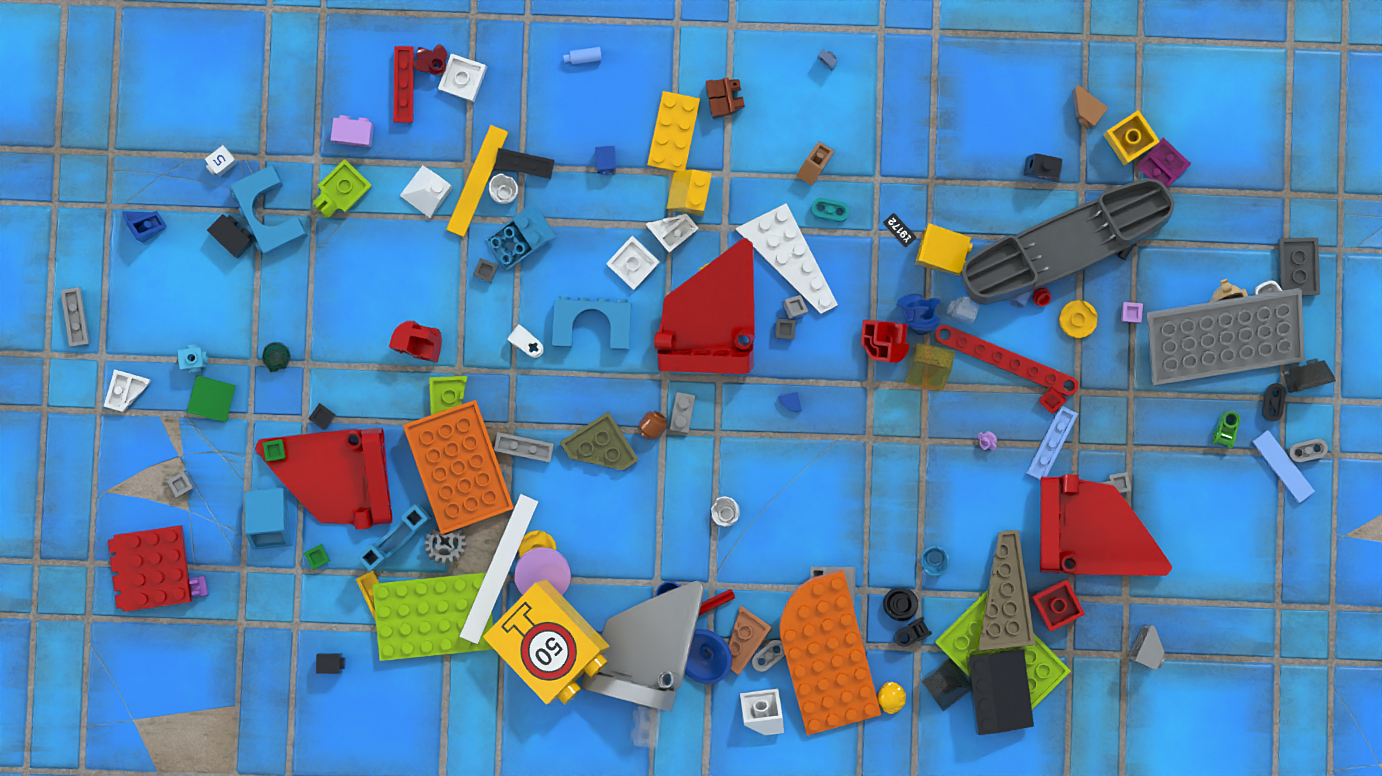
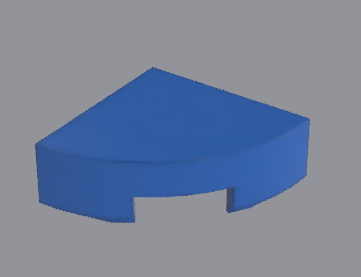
[779,392,802,412]

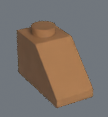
[1073,85,1108,129]
[796,141,834,186]

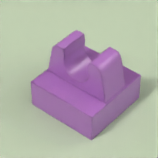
[189,576,209,598]

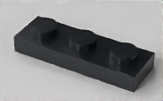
[494,148,555,179]

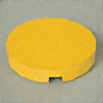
[1059,300,1097,339]
[518,530,557,558]

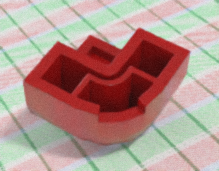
[861,320,910,363]
[389,321,442,363]

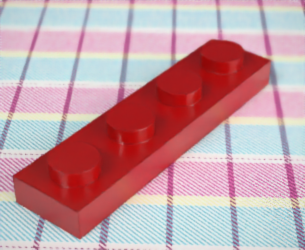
[393,46,414,123]

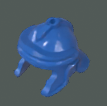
[896,294,942,335]

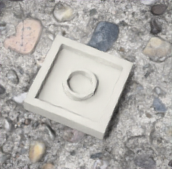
[438,54,487,102]
[606,236,660,290]

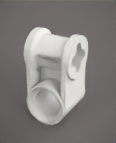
[507,324,544,358]

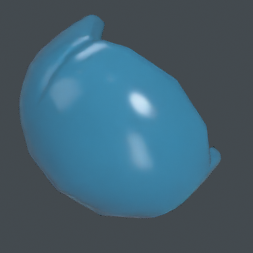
[921,545,950,576]

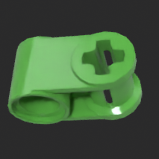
[1212,411,1240,449]

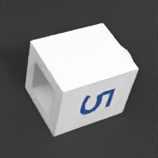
[205,145,238,177]

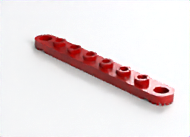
[935,325,1079,396]

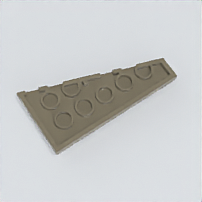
[977,530,1035,651]

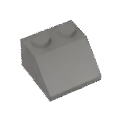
[1128,623,1165,670]

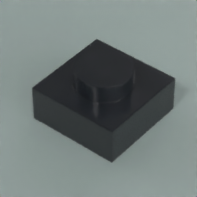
[308,403,336,430]

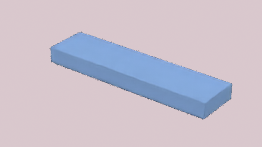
[1026,406,1078,481]
[1252,430,1315,503]

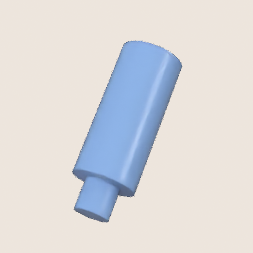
[563,47,602,65]

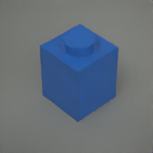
[595,146,617,175]

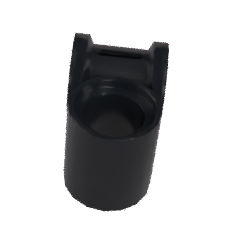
[894,616,932,647]

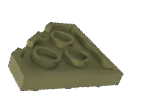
[560,411,639,470]

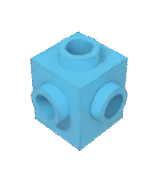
[177,345,209,373]

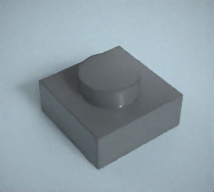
[473,258,498,283]
[775,319,796,340]

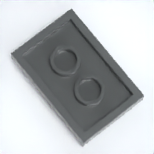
[1278,238,1320,296]

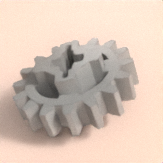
[424,528,467,566]

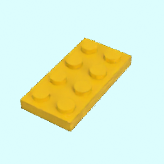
[647,91,700,172]

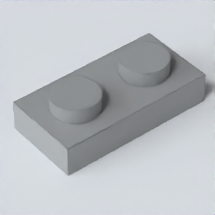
[670,392,695,433]

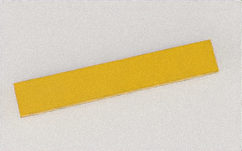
[446,125,509,237]

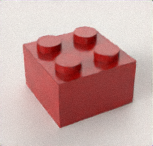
[1030,579,1085,632]

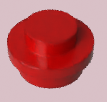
[1032,288,1051,306]

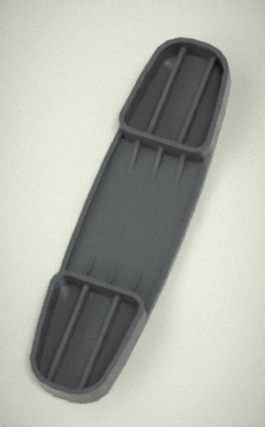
[961,178,1174,305]

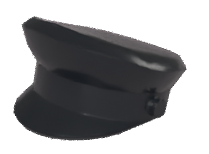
[883,587,918,621]

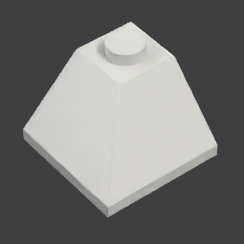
[400,165,453,219]
[740,689,784,735]

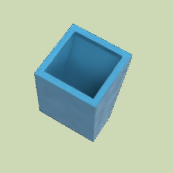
[245,487,291,549]

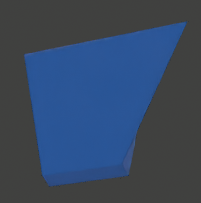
[122,211,167,243]

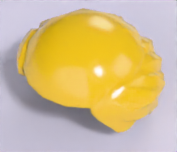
[877,682,906,714]

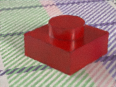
[1039,386,1066,414]

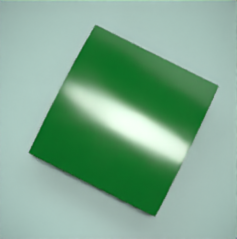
[186,375,236,422]

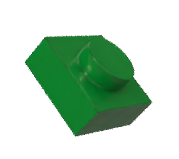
[263,439,286,462]
[304,544,330,570]

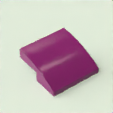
[1136,137,1191,188]

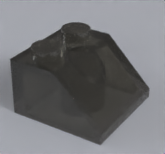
[1283,358,1336,393]

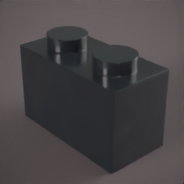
[207,214,254,259]

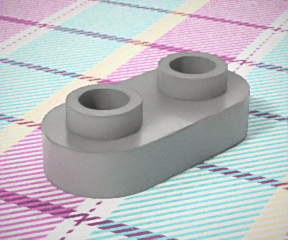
[1288,439,1328,462]
[752,640,785,672]

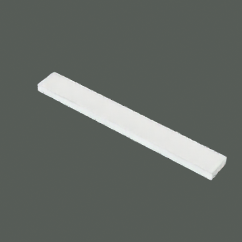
[459,494,538,644]

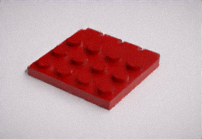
[108,525,192,612]

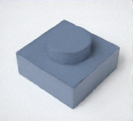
[817,49,837,70]

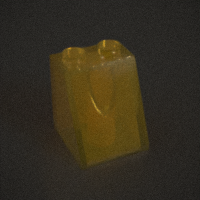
[905,343,956,392]

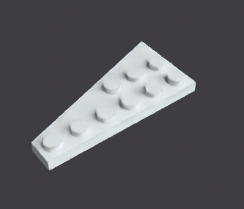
[735,203,838,314]

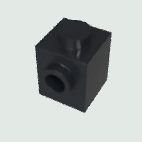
[316,653,346,674]

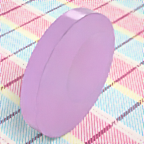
[515,547,571,595]

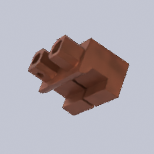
[705,77,745,119]

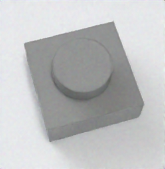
[782,295,808,319]
[167,471,194,498]

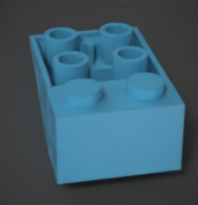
[485,206,557,271]

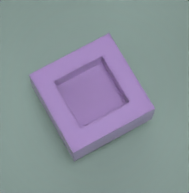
[1121,302,1143,323]

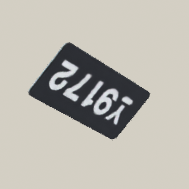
[883,213,916,247]

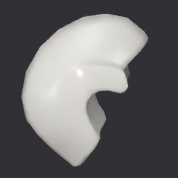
[489,174,518,204]
[711,496,740,527]

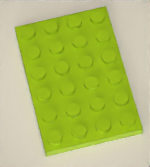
[373,572,494,661]
[934,589,1071,709]

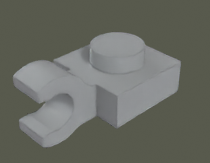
[1101,472,1131,493]

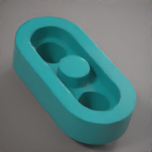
[811,198,849,222]

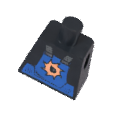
[1023,153,1063,183]

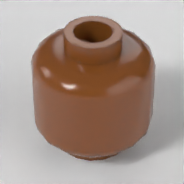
[639,411,667,440]

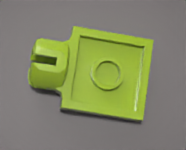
[313,159,372,218]

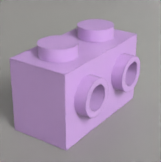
[331,115,374,148]

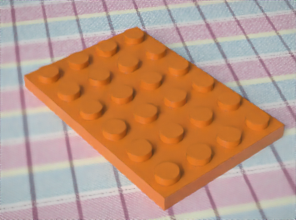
[402,400,514,535]

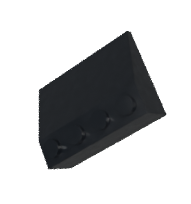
[966,649,1034,735]

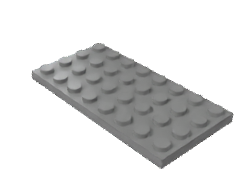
[1147,288,1305,385]

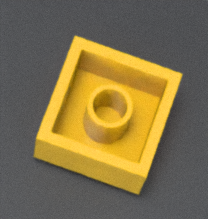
[1103,110,1160,166]

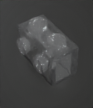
[946,296,980,326]
[631,706,661,748]

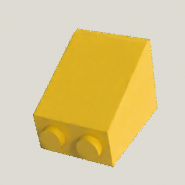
[666,169,712,217]
[915,223,973,276]

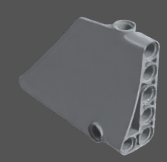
[580,581,705,711]

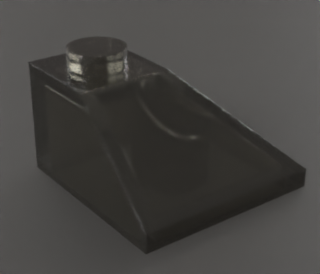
[920,657,970,711]

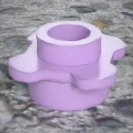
[977,431,997,450]

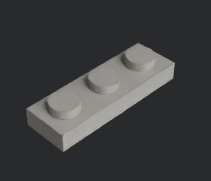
[60,287,90,347]
[494,432,554,463]

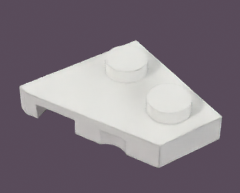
[646,214,699,253]
[104,369,151,412]

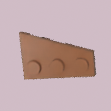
[729,605,773,675]

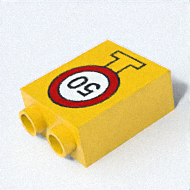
[483,579,610,705]

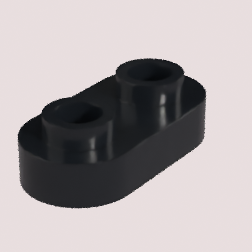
[1262,383,1286,422]

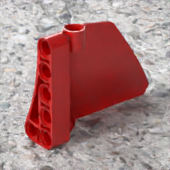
[654,238,755,374]
[255,427,393,530]
[1040,474,1172,576]

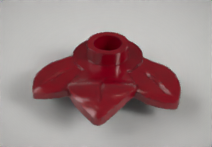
[412,44,447,75]

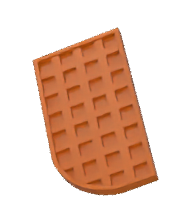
[779,569,881,735]

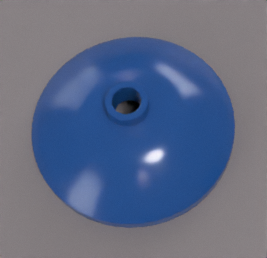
[685,629,732,684]

